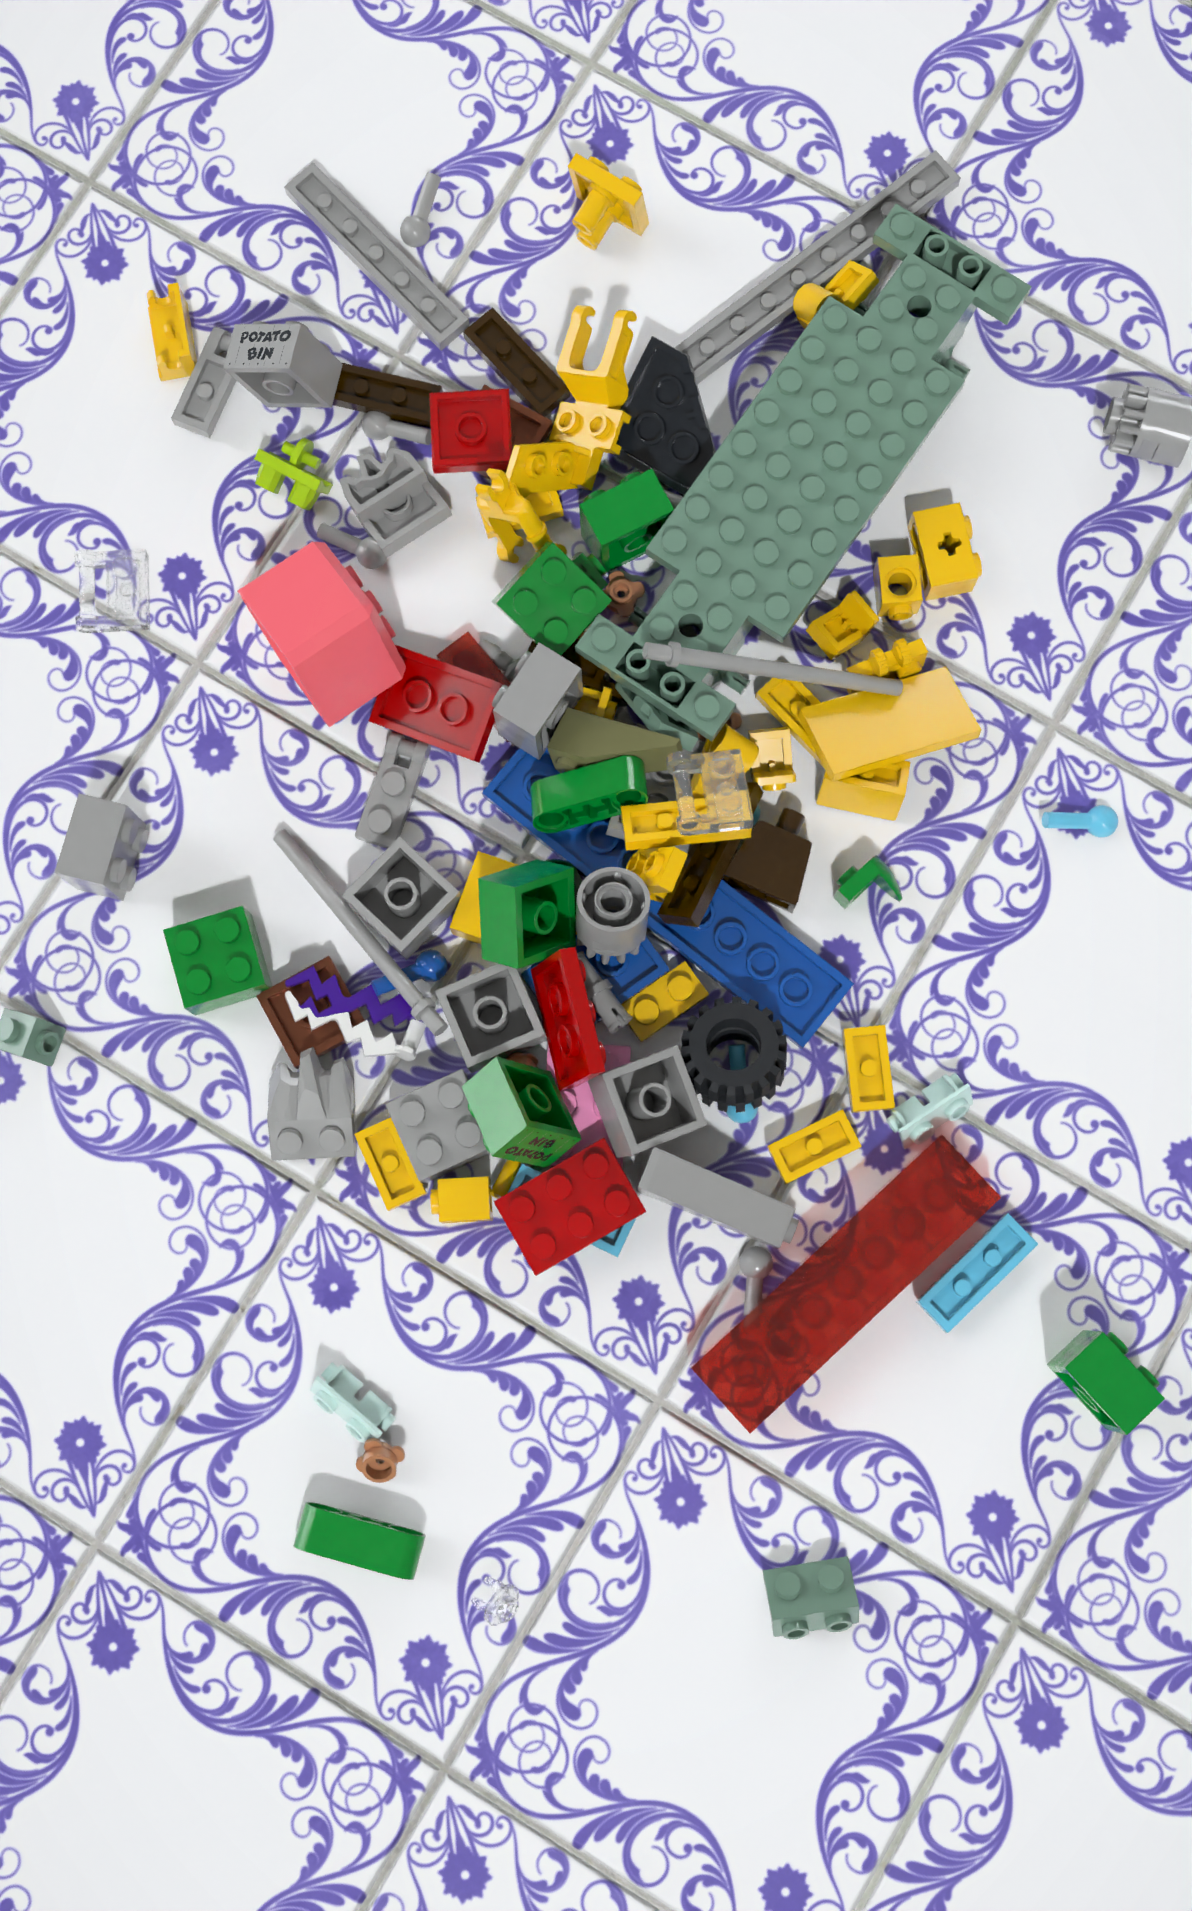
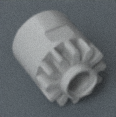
[1103,383,1192,468]
[575,867,650,965]

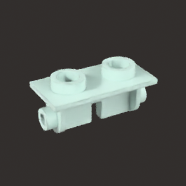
[886,1073,973,1149]
[310,1362,396,1442]

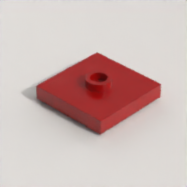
[429,388,512,474]

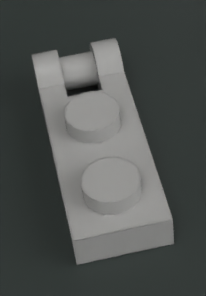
[171,327,237,438]
[355,731,431,849]

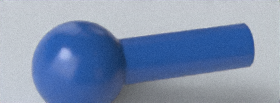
[371,949,448,996]

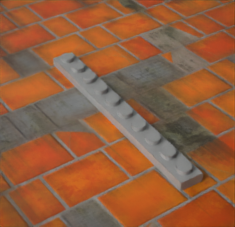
[675,150,961,384]

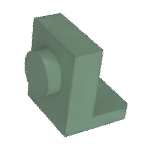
[0,1008,66,1066]

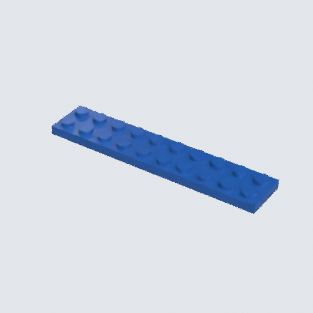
[482,748,854,1050]

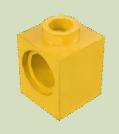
[873,554,923,621]
[430,1176,493,1223]

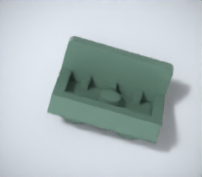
[763,1556,859,1639]

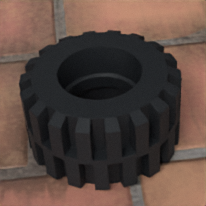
[681,996,787,1113]

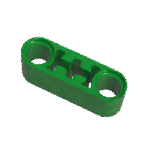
[530,755,648,833]
[293,1502,426,1580]

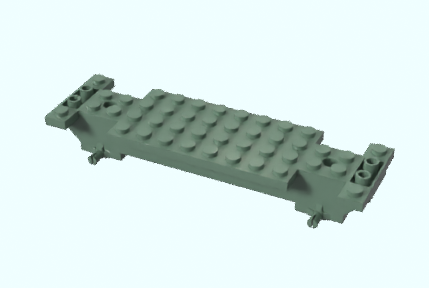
[575,204,1032,742]

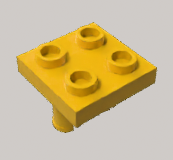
[568,153,649,250]

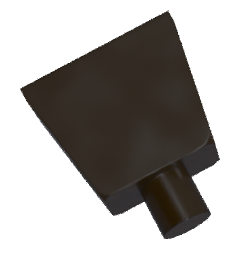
[722,808,812,913]

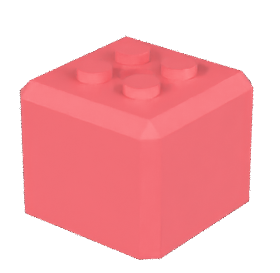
[237,541,406,727]

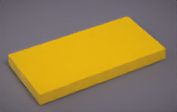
[798,666,982,782]

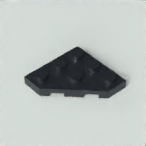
[610,336,716,495]

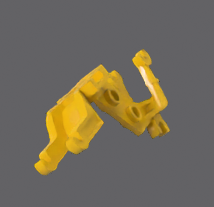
[475,305,637,563]

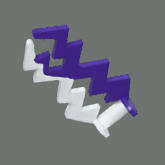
[285,966,427,1062]

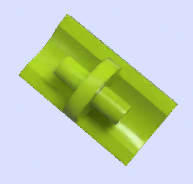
[254,438,333,511]

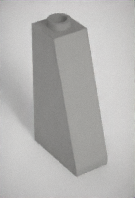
[637,1147,799,1249]

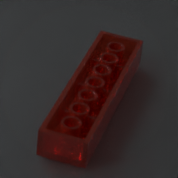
[689,1134,1001,1433]

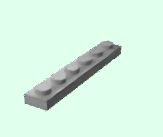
[284,162,470,351]

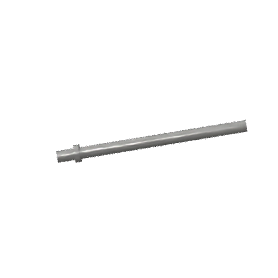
[642,641,903,696]
[273,829,448,1036]

